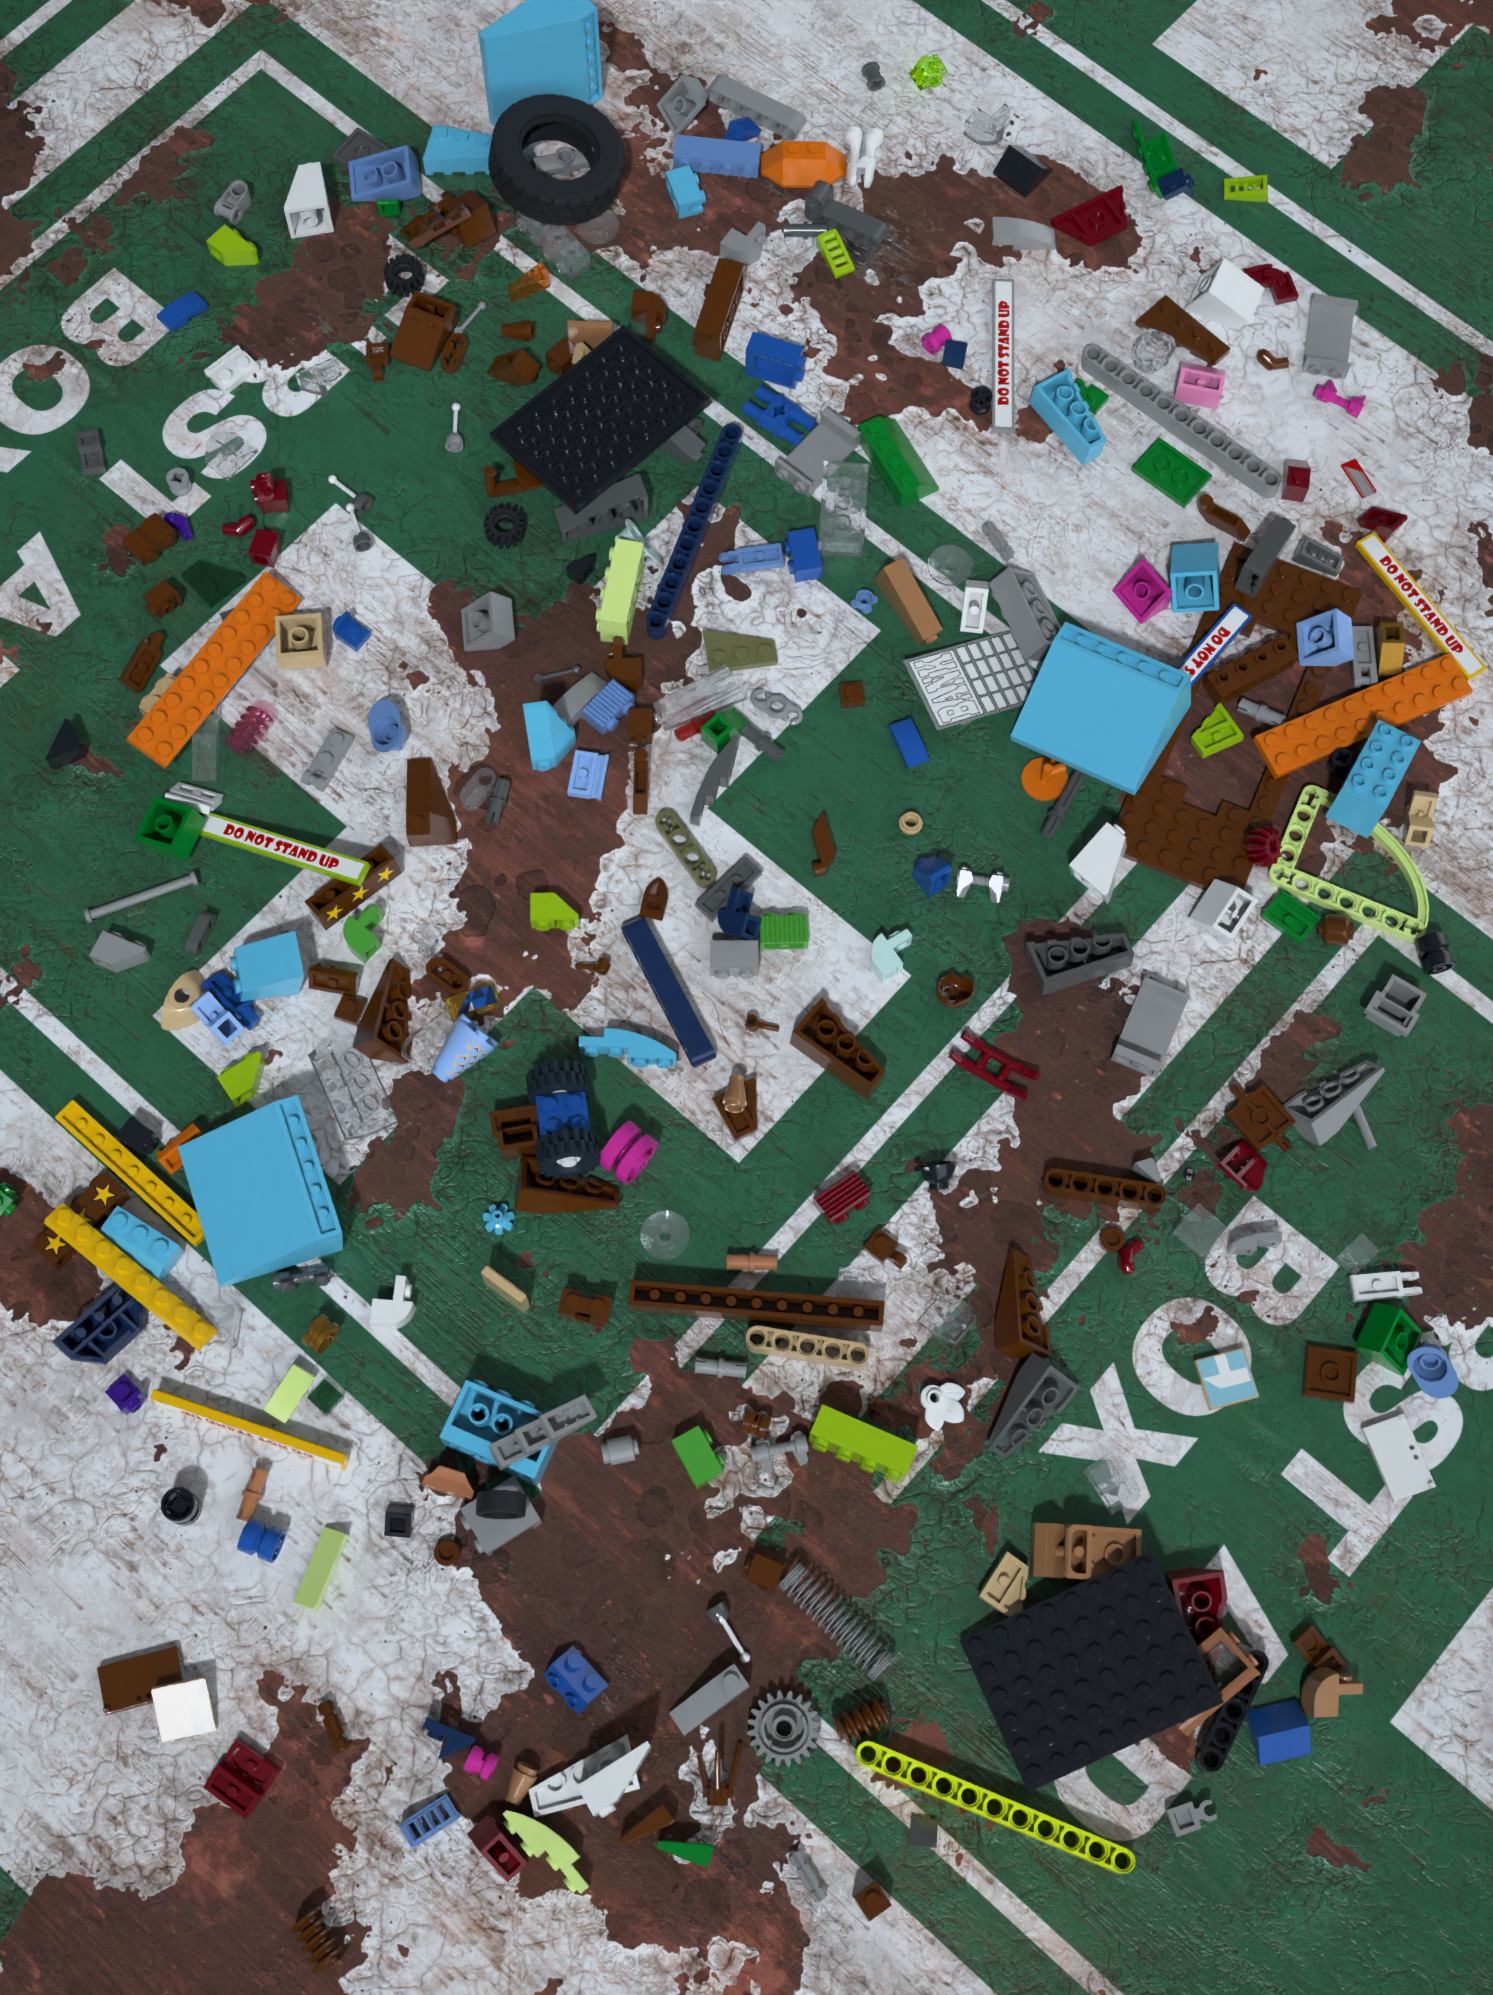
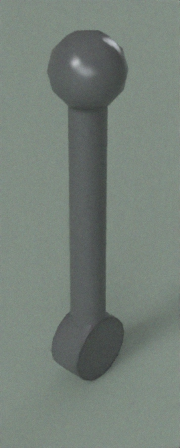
[533,665,581,684]

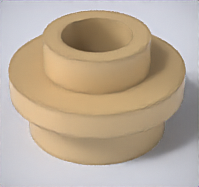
[899,812,923,835]

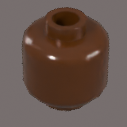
[1318,914,1354,946]

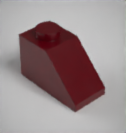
[1281,459,1311,502]
[467,1815,528,1882]

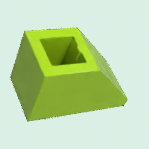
[206,224,259,266]
[530,893,580,931]
[217,1050,266,1107]

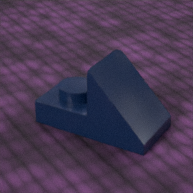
[422,1717,478,1760]

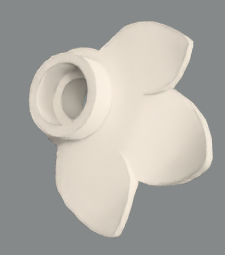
[920,1383,965,1431]

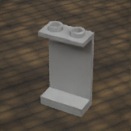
[1302,294,1358,379]
[774,407,861,497]
[1110,977,1190,1079]

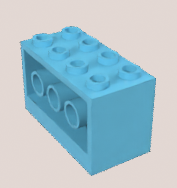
[1325,719,1421,839]
[439,1379,559,1486]

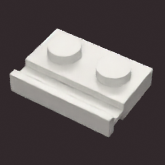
[204,345,260,395]
[164,782,223,815]

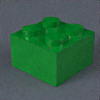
[134,797,206,862]

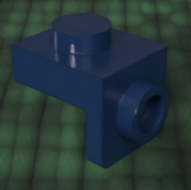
[1158,168,1195,201]

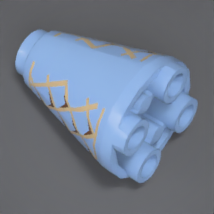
[431,1013,498,1083]

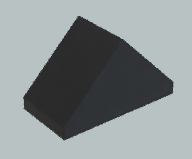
[45,718,87,770]

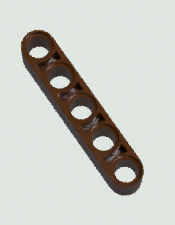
[1042,1168,1166,1212]

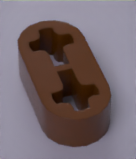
[440,333,468,374]

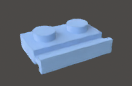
[567,750,609,801]

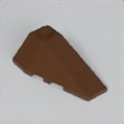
[406,758,457,847]
[515,1155,619,1214]

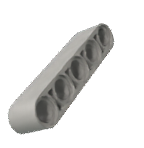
[706,75,805,140]

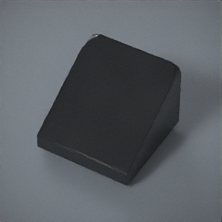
[566,556,594,585]
[384,1504,414,1538]

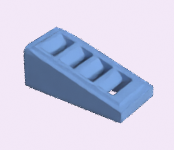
[399,1794,460,1849]

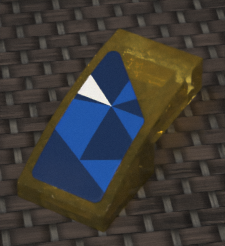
[445,983,502,1022]

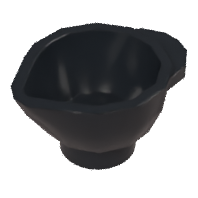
[914,1161,958,1190]

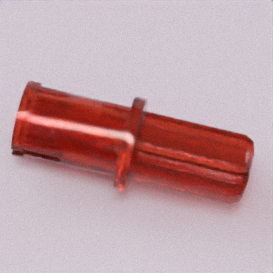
[674,710,716,742]

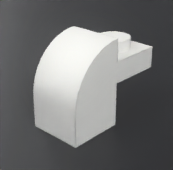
[369,1275,416,1330]

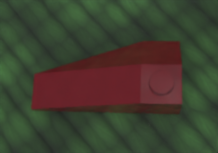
[1164,1568,1227,1679]

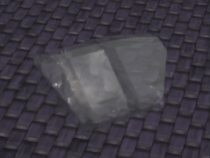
[205,432,258,481]
[917,1295,977,1346]

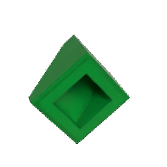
[377,199,401,216]

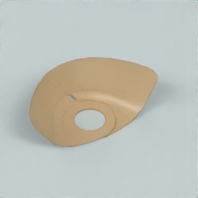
[161,970,205,1031]

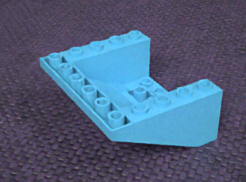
[478,0,603,127]
[1010,622,1191,796]
[178,1095,343,1288]

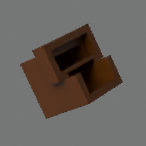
[442,190,497,249]
[489,1104,539,1162]

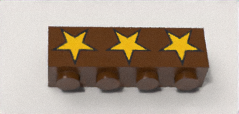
[304,844,402,930]
[31,1172,131,1271]

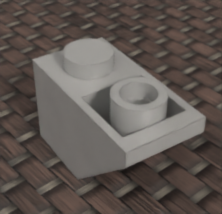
[89,931,151,973]

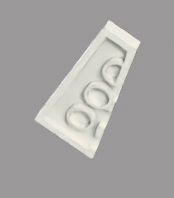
[529,1734,640,1817]

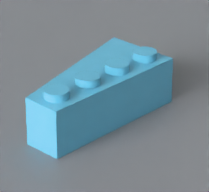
[423,124,492,175]
[1029,368,1106,465]

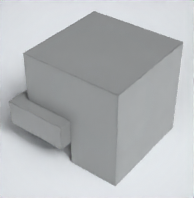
[1363,974,1427,1037]

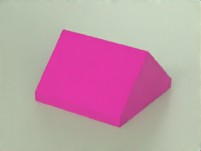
[1112,558,1173,624]

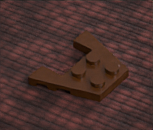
[399,190,472,249]

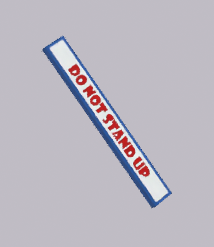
[1177,603,1253,688]

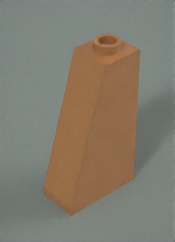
[874,557,943,645]

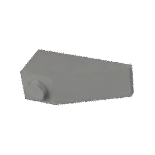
[669,1664,750,1736]

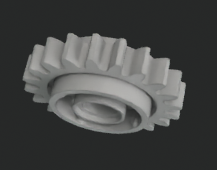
[747,1690,821,1768]

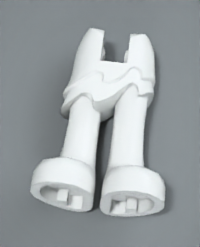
[844,126,884,188]

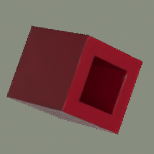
[249,529,282,568]

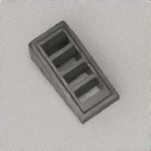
[1291,536,1344,577]

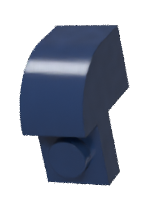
[718,887,762,940]

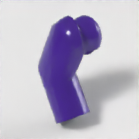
[164,512,193,540]

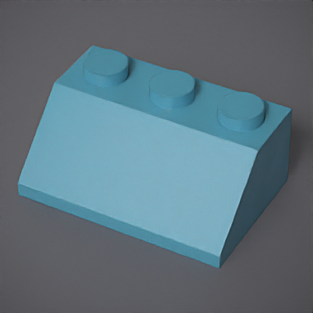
[100,1205,184,1284]

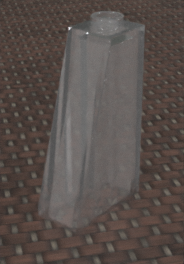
[653,664,747,730]

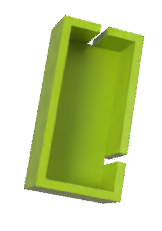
[808,1404,918,1484]

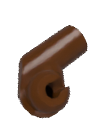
[1257,349,1289,371]

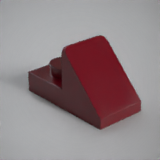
[1358,506,1408,543]

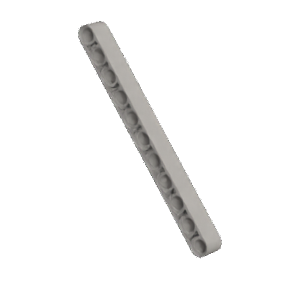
[1081,344,1282,498]

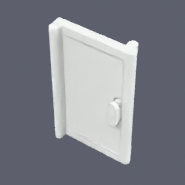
[1361,1414,1436,1503]

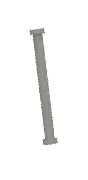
[83,871,199,923]

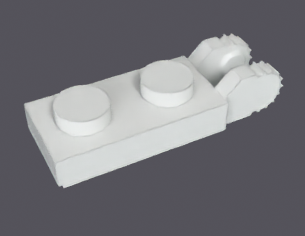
[1348,1271,1422,1302]

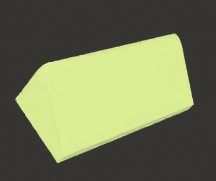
[293,1527,349,1611]

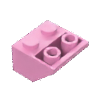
[1174,361,1225,409]

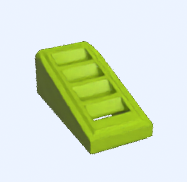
[1224,175,1268,202]
[816,229,855,279]

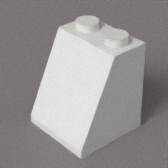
[284,162,334,239]
[1185,258,1264,330]
[1069,822,1127,904]

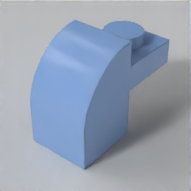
[188,990,244,1045]

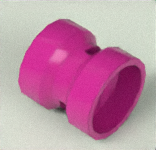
[921,324,952,355]
[463,1745,499,1781]

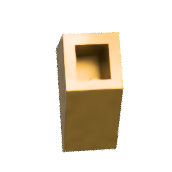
[1373,622,1405,676]

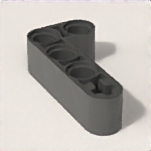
[804,180,889,249]

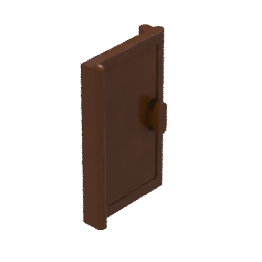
[97,1646,183,1716]

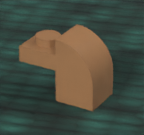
[1301,1667,1363,1718]

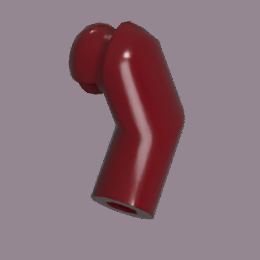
[222,514,255,537]
[1118,1238,1144,1275]

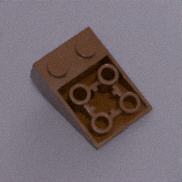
[389,290,458,372]

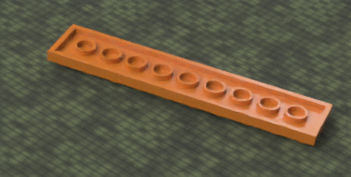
[126,571,302,769]
[1253,652,1473,779]

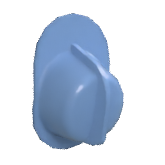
[368,699,407,753]
[1407,1341,1459,1399]

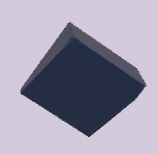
[942,339,968,369]

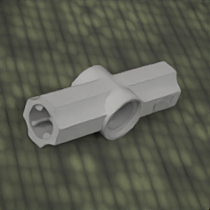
[531,147,594,177]

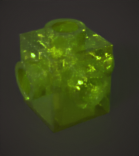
[909,54,948,91]

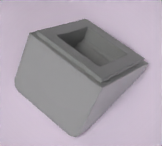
[1131,1158,1161,1184]

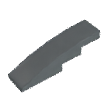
[690,736,739,826]

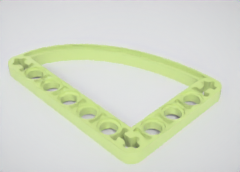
[1267,785,1429,943]

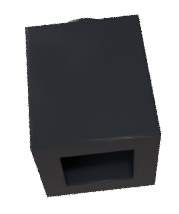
[115,1117,159,1159]

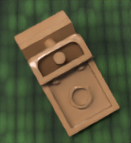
[1030,1523,1142,1580]

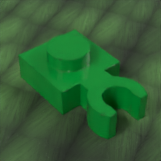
[1075,378,1109,415]

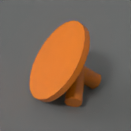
[1021,757,1068,801]

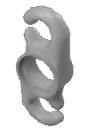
[750,688,803,725]

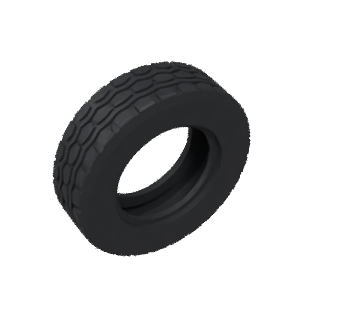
[488,94,625,226]

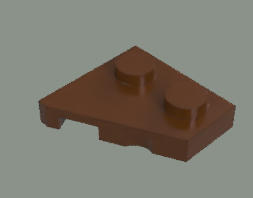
[712,1077,757,1142]

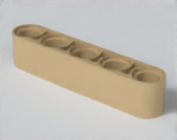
[746,1326,869,1370]

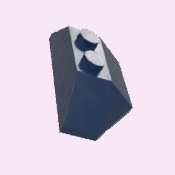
[52,1284,143,1365]

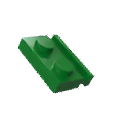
[1260,889,1321,946]

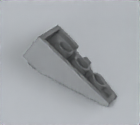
[1282,1060,1385,1146]

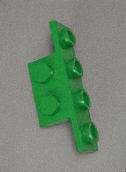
[1132,118,1178,199]

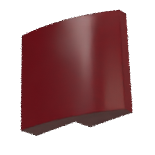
[203,1738,282,1819]

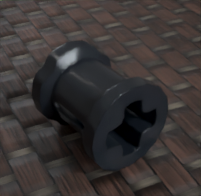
[1327,748,1353,777]

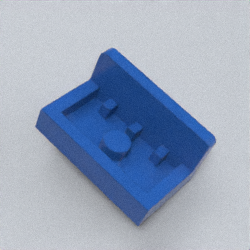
[544,1646,609,1714]

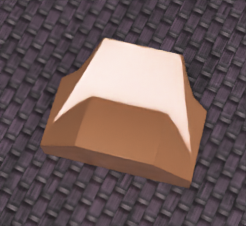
[422,1466,477,1502]

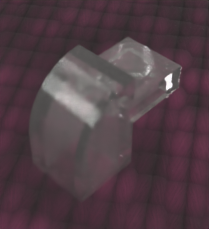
[963,103,1011,146]

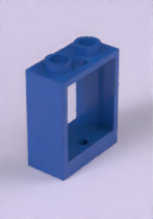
[745,331,806,390]

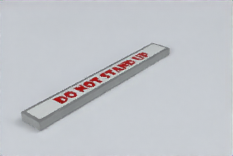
[991,279,1014,434]

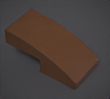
[1289,1623,1348,1673]

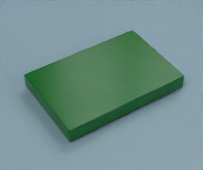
[1131,437,1212,508]

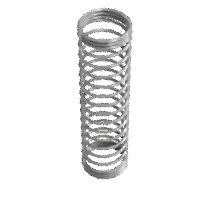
[778,1562,895,1681]

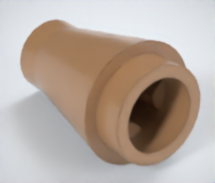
[722,1074,747,1113]
[505,1761,538,1805]

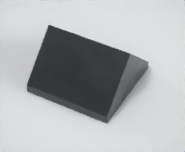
[993,144,1053,198]

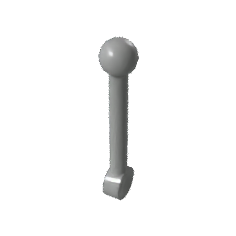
[454,301,486,334]

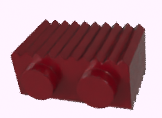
[813,1170,871,1226]

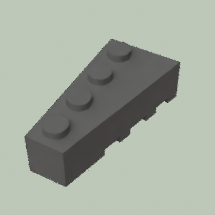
[554,473,649,543]

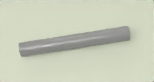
[1353,1104,1377,1150]

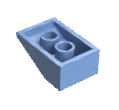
[348,145,421,201]

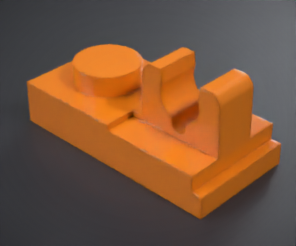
[155,1123,203,1175]

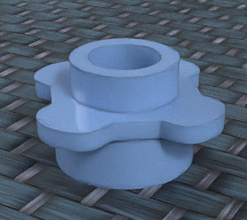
[851,589,878,614]

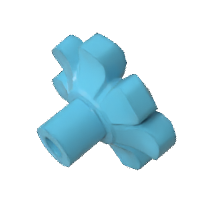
[483,1204,515,1235]

